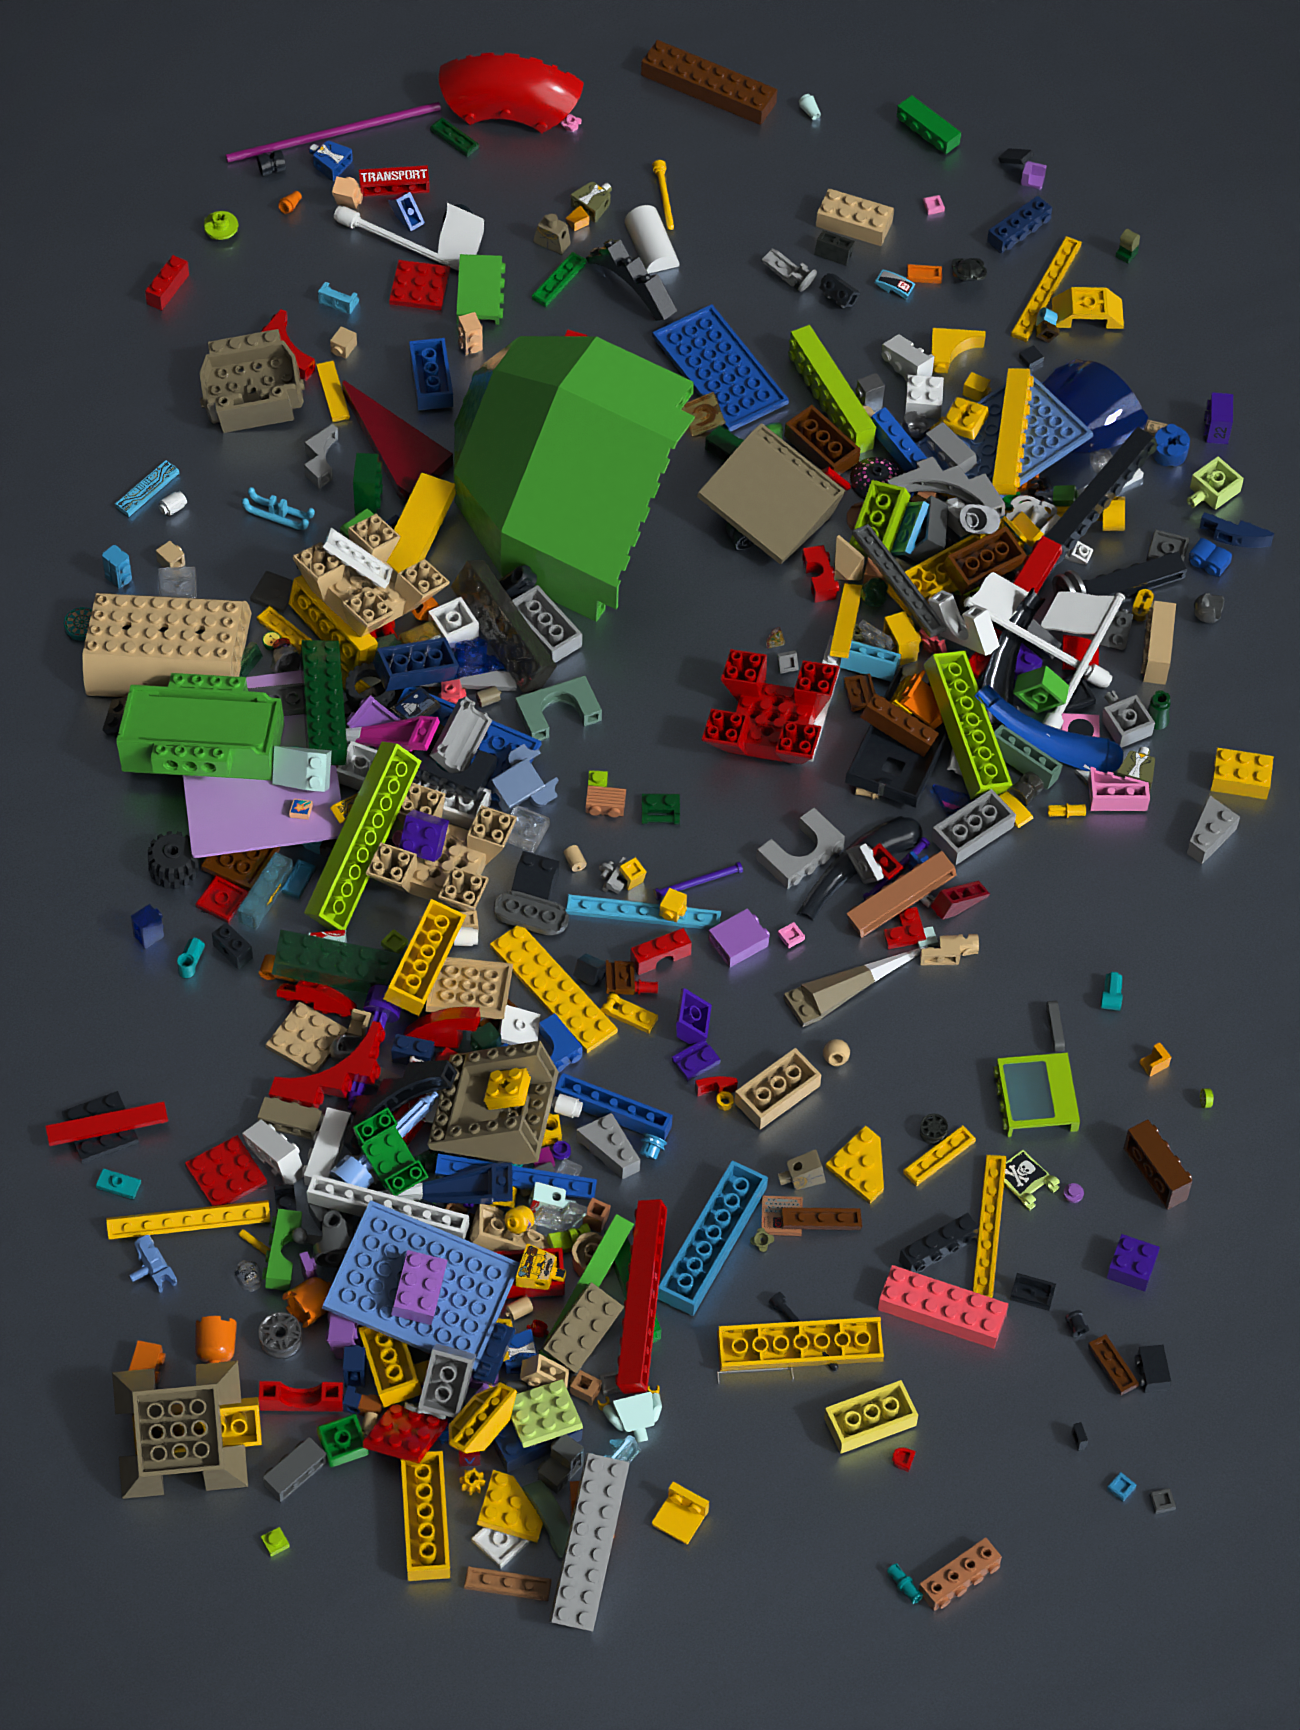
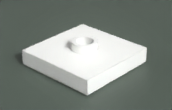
[498,1005,541,1045]

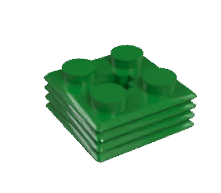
[317,1414,369,1467]

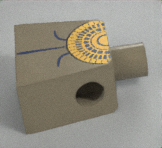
[533,214,571,255]
[777,1149,826,1190]

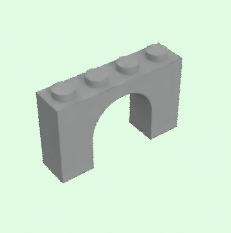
[757,808,845,889]

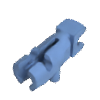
[129,1235,177,1293]

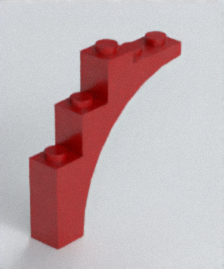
[269,1021,385,1109]

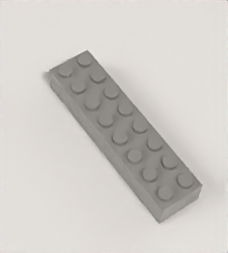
[549,1453,630,1631]

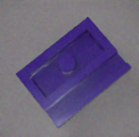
[672,1039,721,1082]

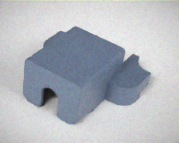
[487,744,559,813]

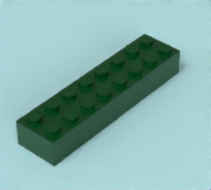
[300,640,347,766]

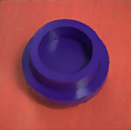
[551,1141,571,1160]

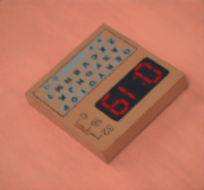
[761,1195,803,1236]

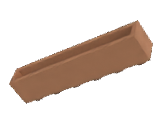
[847,851,957,938]

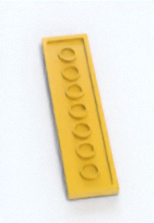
[490,926,618,1053]

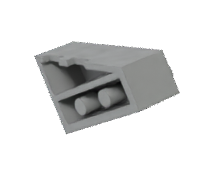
[1187,795,1240,864]
[576,1113,640,1179]

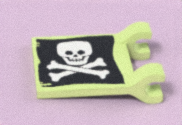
[1004,1150,1060,1211]

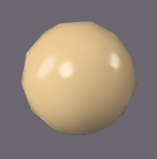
[823,1039,850,1066]

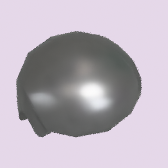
[902,411,929,438]

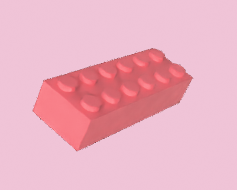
[878,1265,1009,1349]

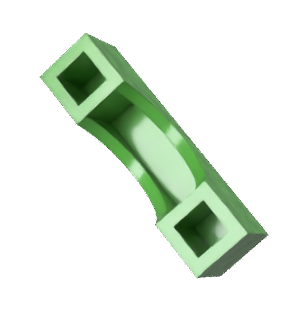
[262,1209,302,1291]

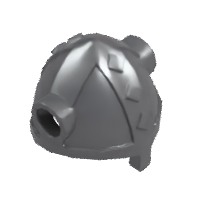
[270,644,301,673]

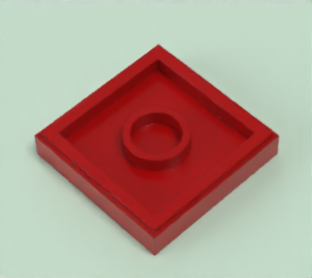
[195,875,249,924]

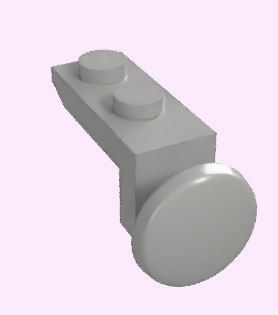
[761,248,817,292]

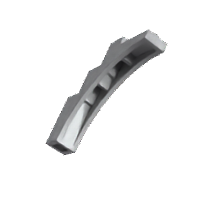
[887,456,1005,517]

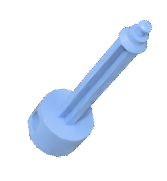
[330,1091,439,1188]

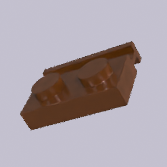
[843,673,875,712]
[605,960,635,995]

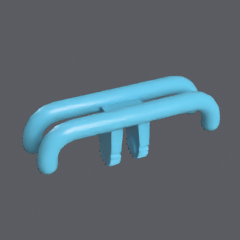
[242,487,315,530]

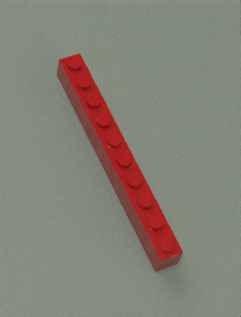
[615,1199,667,1394]

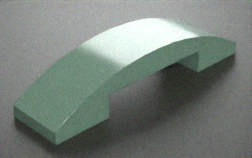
[522,1480,570,1558]

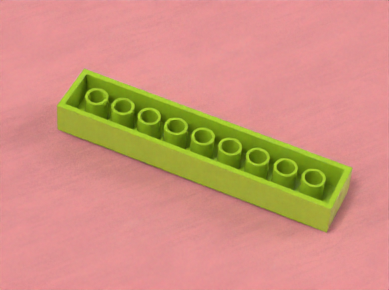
[304,742,422,931]

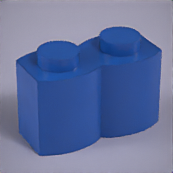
[1188,538,1232,577]

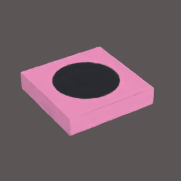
[1061,713,1100,737]

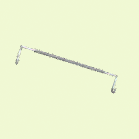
[717,1367,794,1384]

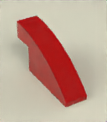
[403,1006,481,1049]

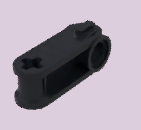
[490,565,537,608]

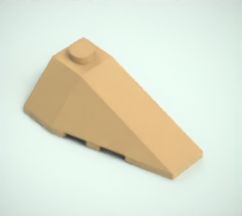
[469,1204,550,1252]

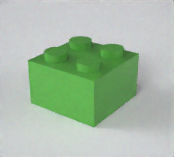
[1014,666,1069,713]

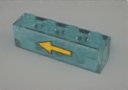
[237,852,293,930]

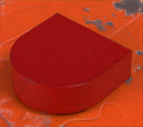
[892,1447,916,1472]

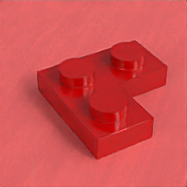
[884,907,926,950]

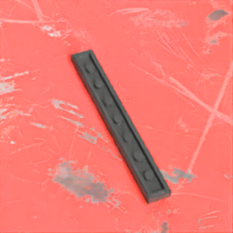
[852,524,946,638]

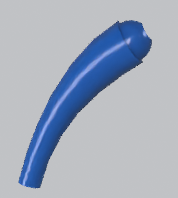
[975,684,1124,773]

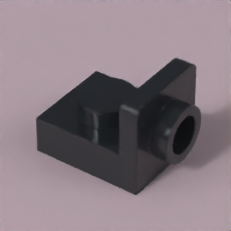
[274,1184,297,1213]

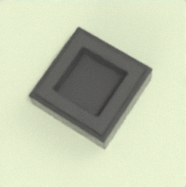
[1149,1488,1176,1514]

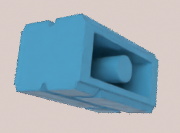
[102,545,132,588]

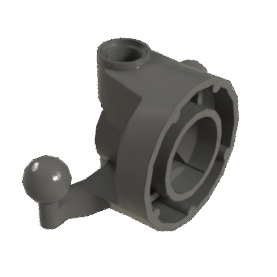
[291,1210,356,1268]

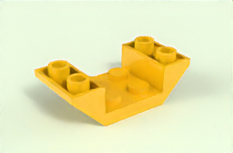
[1052,287,1124,329]

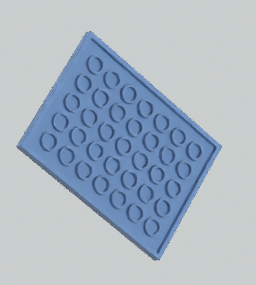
[916,373,1093,504]
[322,1200,520,1372]

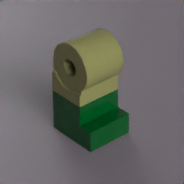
[1115,228,1140,264]

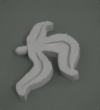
[404,1402,446,1419]

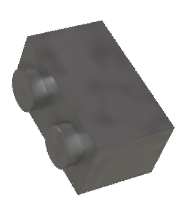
[855,373,885,411]

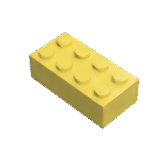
[824,1380,918,1454]

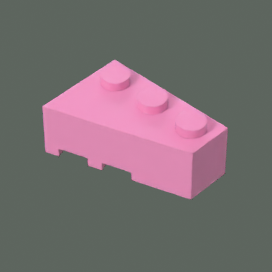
[1088,767,1150,811]

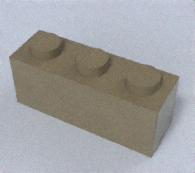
[257,1097,322,1140]

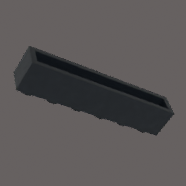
[1082,551,1187,597]

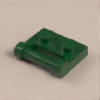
[642,794,680,825]

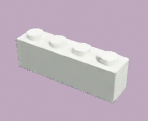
[302,1107,351,1186]

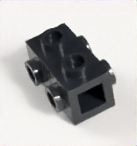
[819,273,861,308]

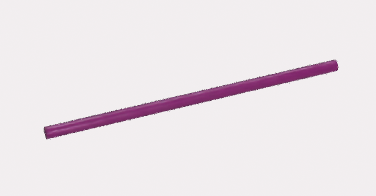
[225,102,441,163]

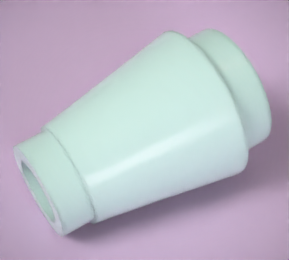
[798,94,821,120]

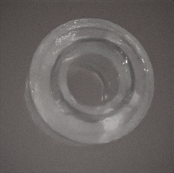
[1090,448,1112,474]

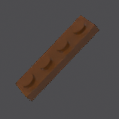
[780,1207,862,1230]

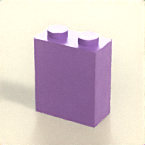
[708,908,770,968]

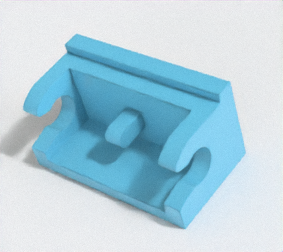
[318,282,359,314]

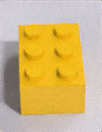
[1211,748,1274,800]

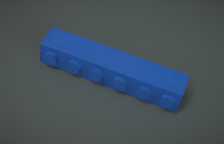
[555,1073,673,1141]

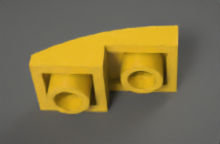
[999,791,1033,828]

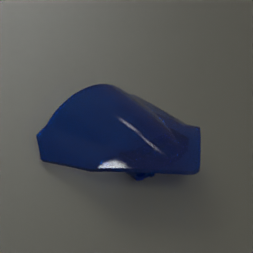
[1042,359,1149,454]

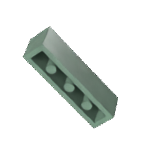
[994,724,1063,790]

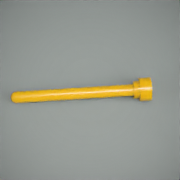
[652,160,674,230]

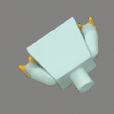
[597,1385,662,1443]

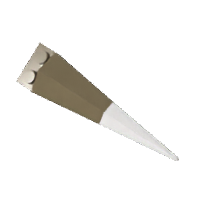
[783,946,927,1027]

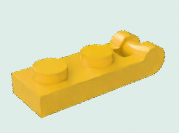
[601,993,658,1034]

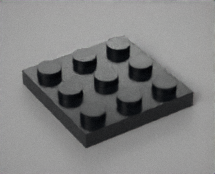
[61,1091,139,1164]

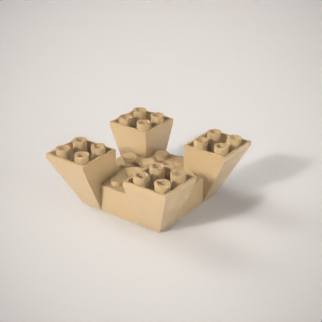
[293,514,450,637]
[366,783,517,912]

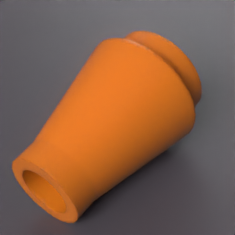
[278,191,302,214]

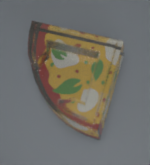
[766,627,785,649]

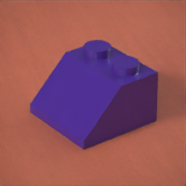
[676,988,712,1045]

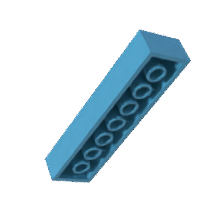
[657,1160,768,1316]

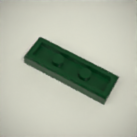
[430,118,479,157]

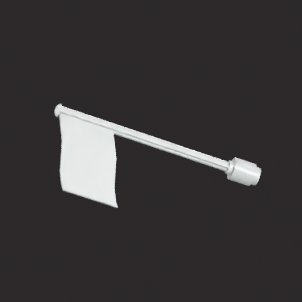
[334,203,484,271]
[964,572,1112,689]
[1041,592,1125,736]

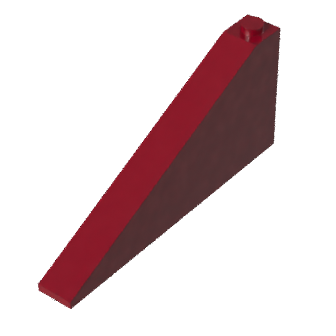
[342,380,453,502]

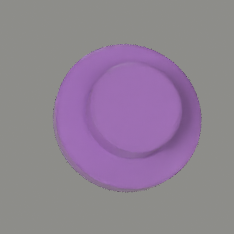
[1064,1183,1084,1203]

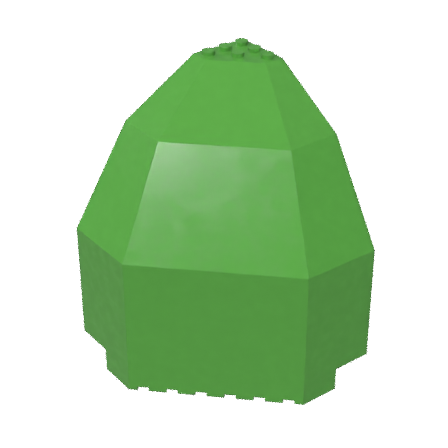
[454,336,695,622]

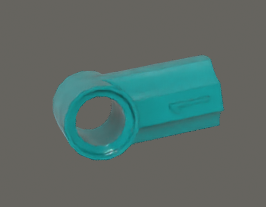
[177,937,205,978]
[1101,972,1123,1011]

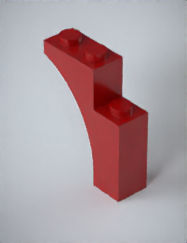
[261,309,316,382]

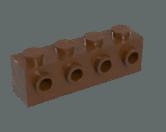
[860,693,939,757]

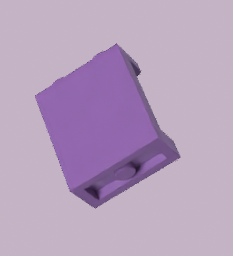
[347,695,401,750]

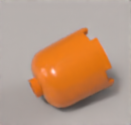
[282,1277,332,1328]
[195,1316,237,1364]

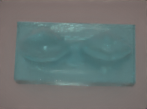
[603,1435,641,1462]

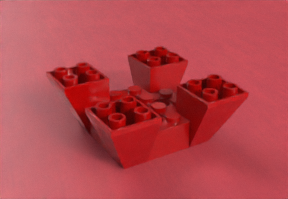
[702,649,840,765]

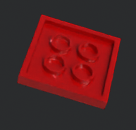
[389,260,450,311]
[185,1135,267,1206]
[363,1404,448,1464]

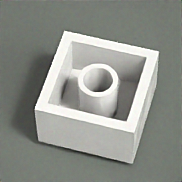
[905,375,944,419]
[428,597,479,648]

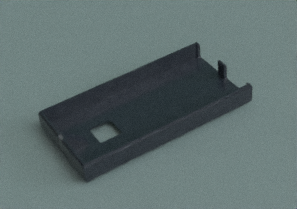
[845,665,949,808]

